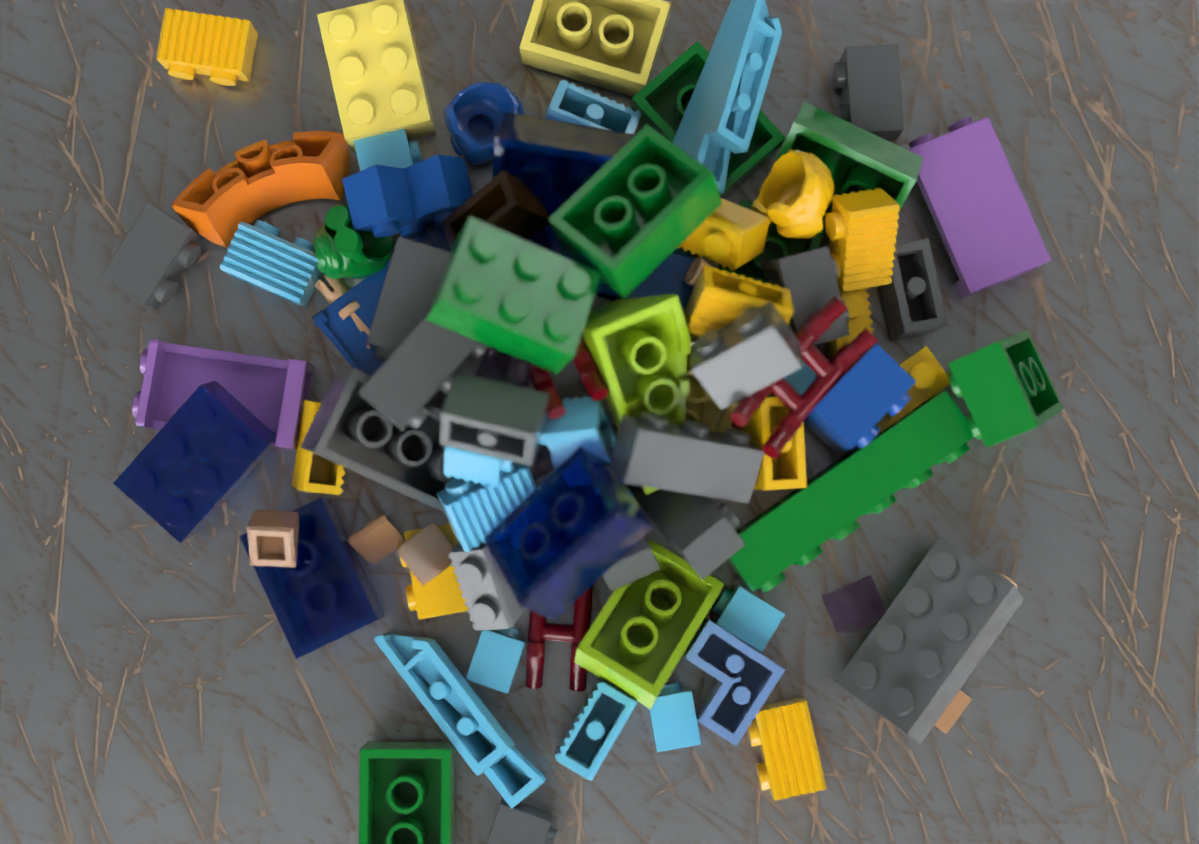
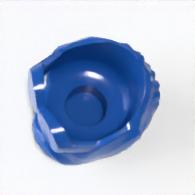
[443,82,524,164]

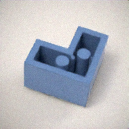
[683,618,785,746]

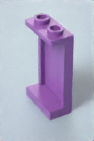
[908,117,1051,300]
[132,339,315,450]

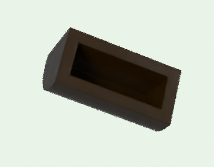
[441,170,550,251]

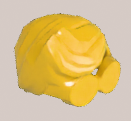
[751,149,835,239]

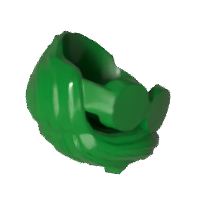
[313,205,395,279]

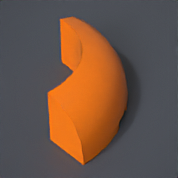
[171,131,350,248]

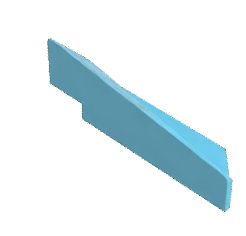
[672,0,783,195]
[374,631,547,809]

